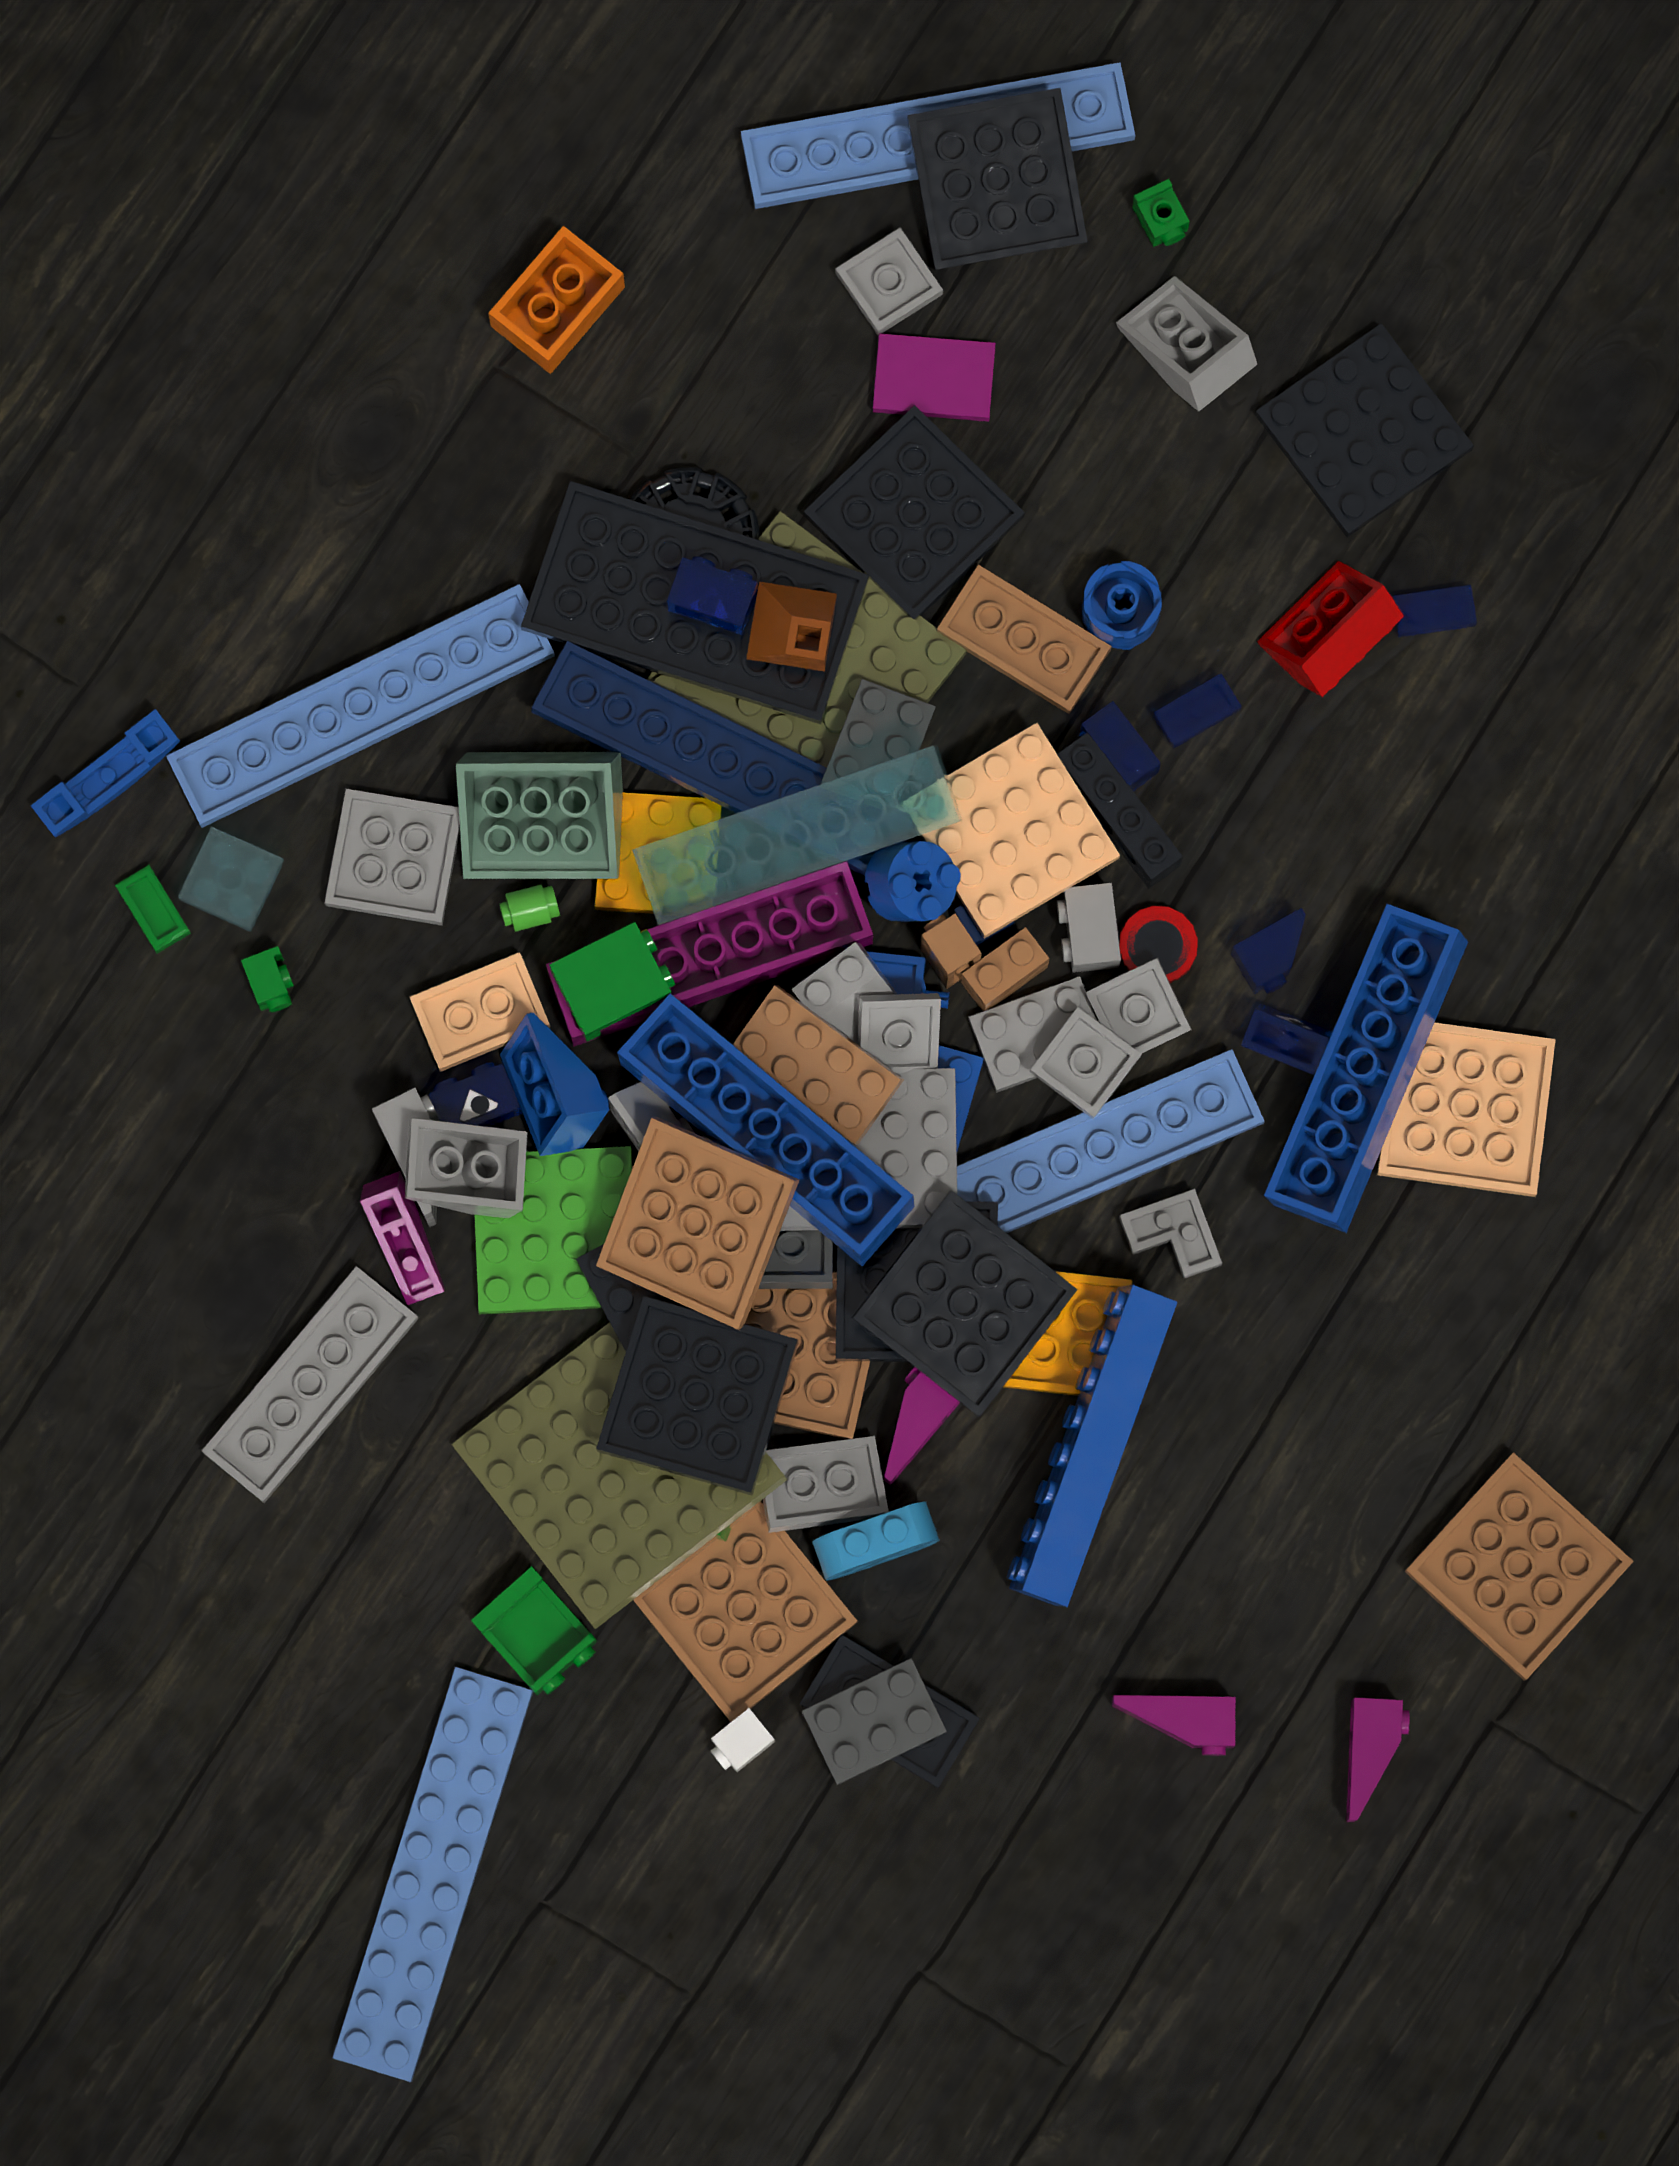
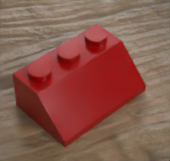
[1257,561,1404,697]

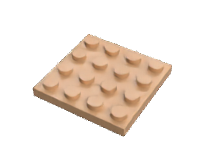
[902,723,1120,939]
[1377,1023,1556,1197]

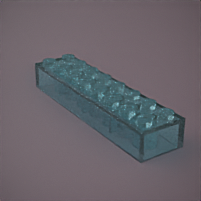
[632,745,963,925]

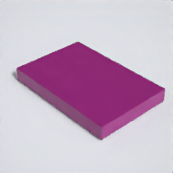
[873,334,995,422]

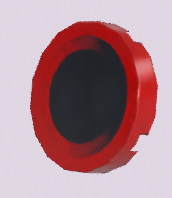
[1119,906,1198,983]

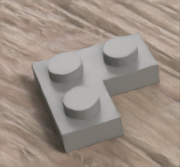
[1119,1189,1222,1279]

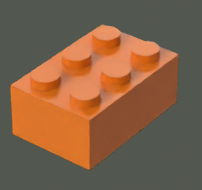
[488,226,625,374]

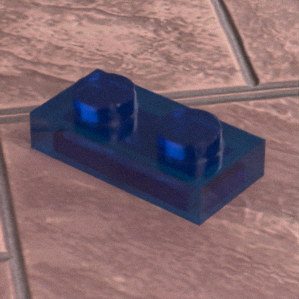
[1393,585,1477,637]
[1153,674,1242,749]

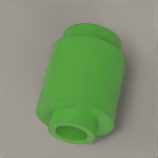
[499,884,560,932]

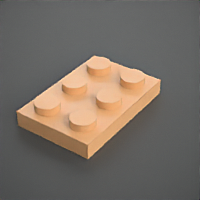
[410,952,550,1072]

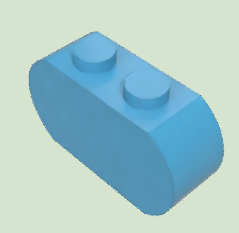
[812,1502,940,1581]

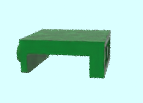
[549,922,675,1042]
[471,1566,597,1695]

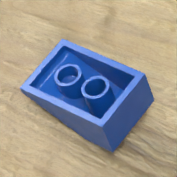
[500,1013,609,1156]

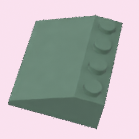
[456,752,623,879]

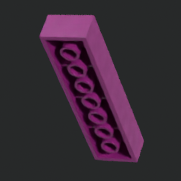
[546,861,873,1046]

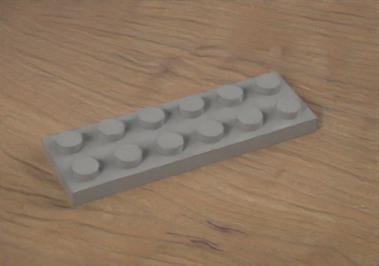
[202,1266,419,1503]

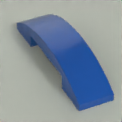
[31,709,180,837]

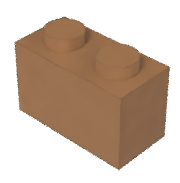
[921,914,981,989]
[961,927,1049,1012]

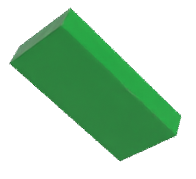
[115,865,191,953]

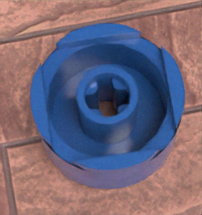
[1082,561,1162,650]
[865,841,961,922]

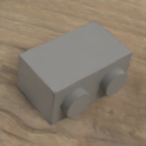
[1057,883,1121,973]

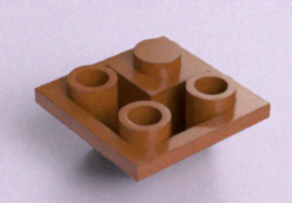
[747,582,837,671]

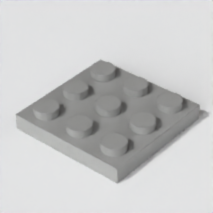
[325,789,460,925]

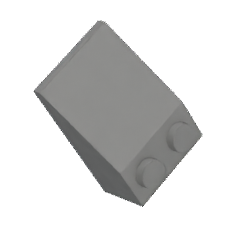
[1116,276,1257,411]
[792,942,897,1044]
[372,1088,439,1227]
[405,1118,527,1218]

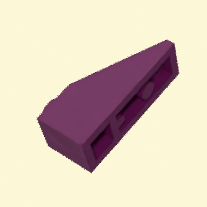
[360,1171,445,1305]
[884,1367,960,1486]
[1112,1695,1235,1756]
[1346,1698,1410,1822]

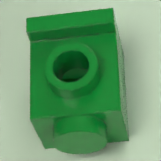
[1132,179,1190,247]
[241,946,294,1012]

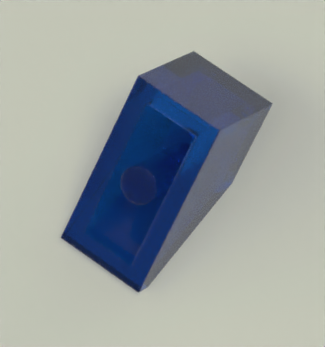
[1231,908,1306,994]

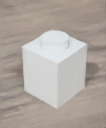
[710,1708,775,1772]

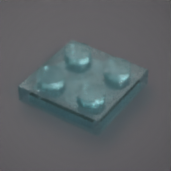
[178,827,284,932]

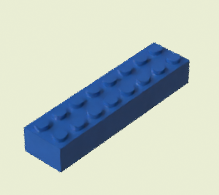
[1264,904,1468,1233]
[617,993,915,1266]
[1007,1285,1177,1607]

